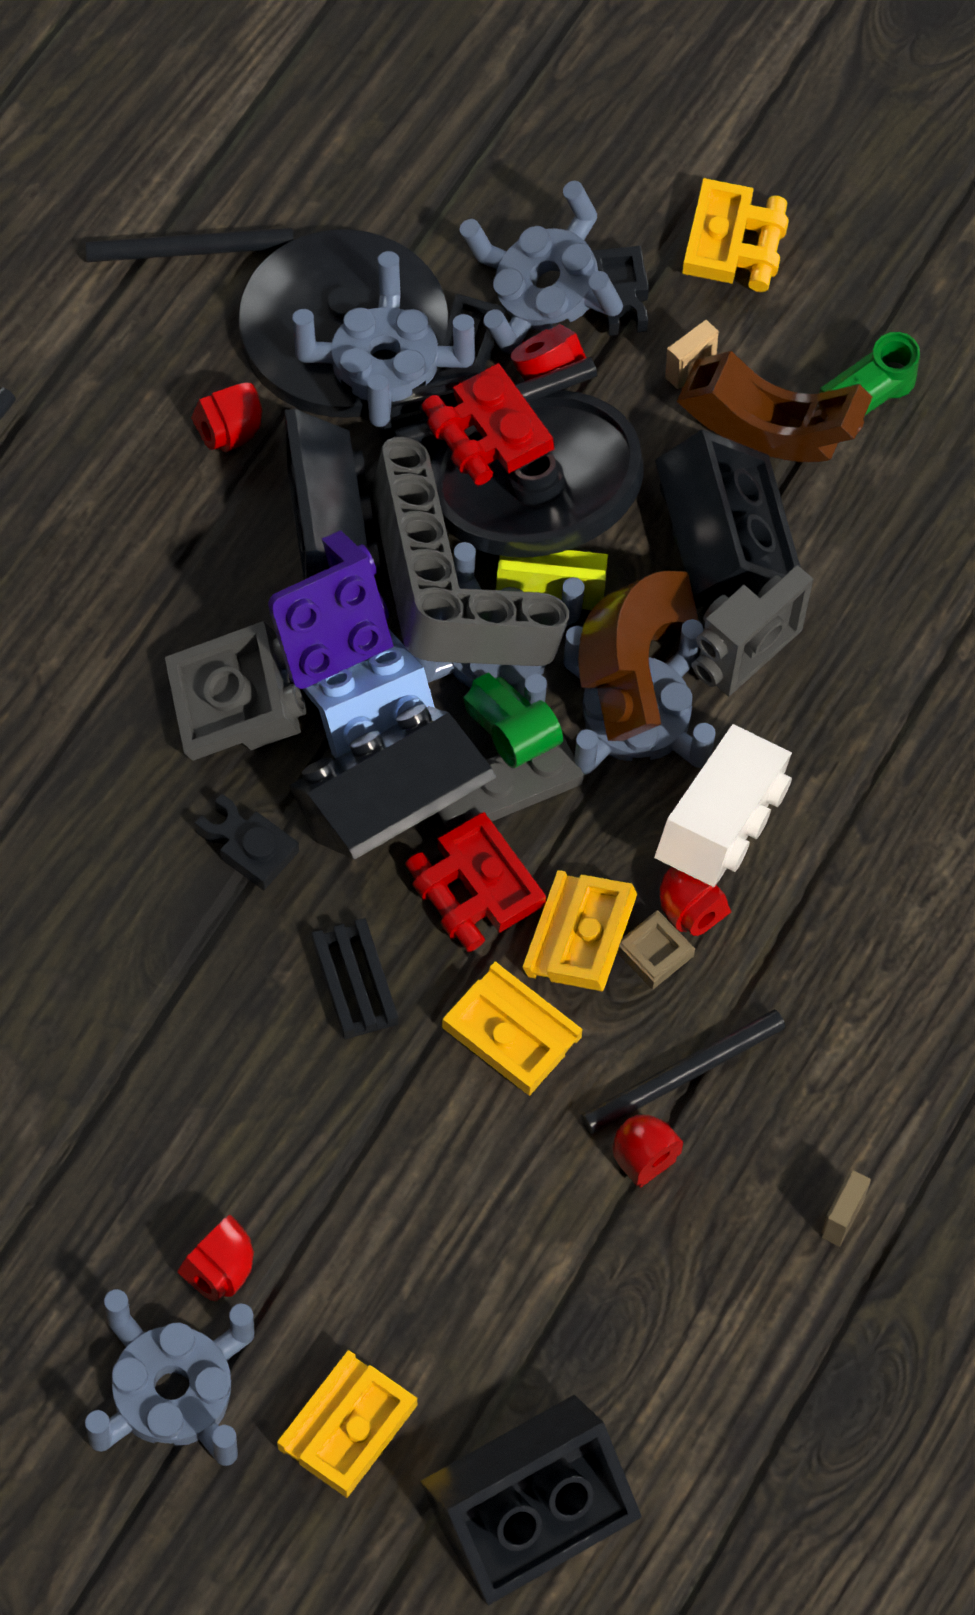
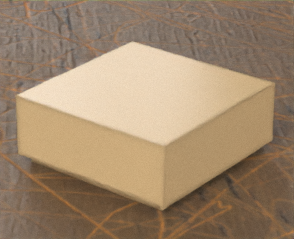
[665,320,718,389]

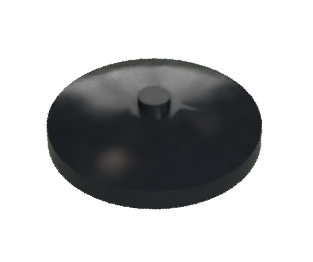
[239,229,448,418]
[431,390,644,557]

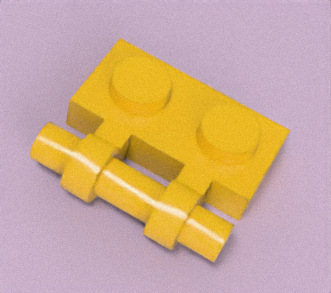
[682,178,789,292]

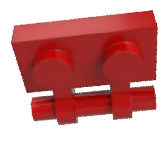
[421,363,554,485]
[405,812,546,952]

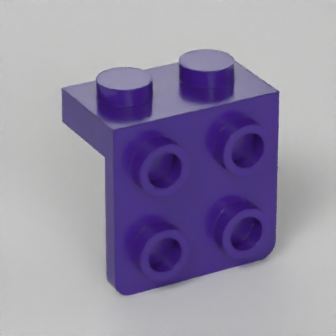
[268,530,394,689]

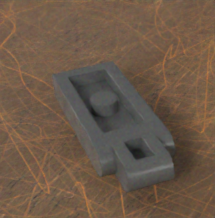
[437,736,584,828]

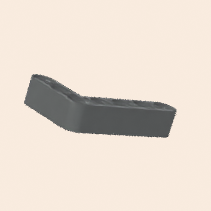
[371,437,569,666]

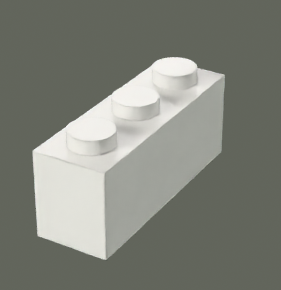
[654,724,792,887]

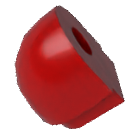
[510,324,586,381]
[191,383,262,452]
[660,866,731,936]
[613,1115,684,1188]
[177,1215,254,1301]

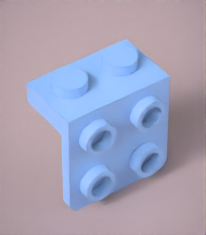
[302,629,435,758]

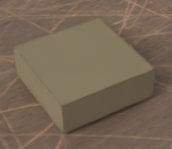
[617,910,695,990]
[821,1170,871,1247]

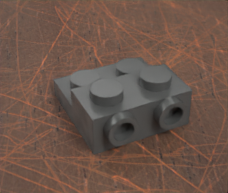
[692,565,813,697]
[165,621,306,761]

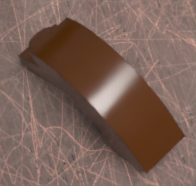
[677,351,873,462]
[578,571,699,741]

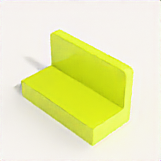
[496,550,608,610]

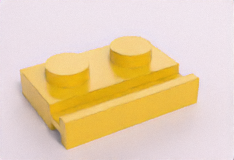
[523,870,637,992]
[442,962,583,1096]
[277,1350,418,1498]

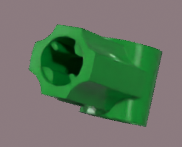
[819,332,920,415]
[463,673,563,768]

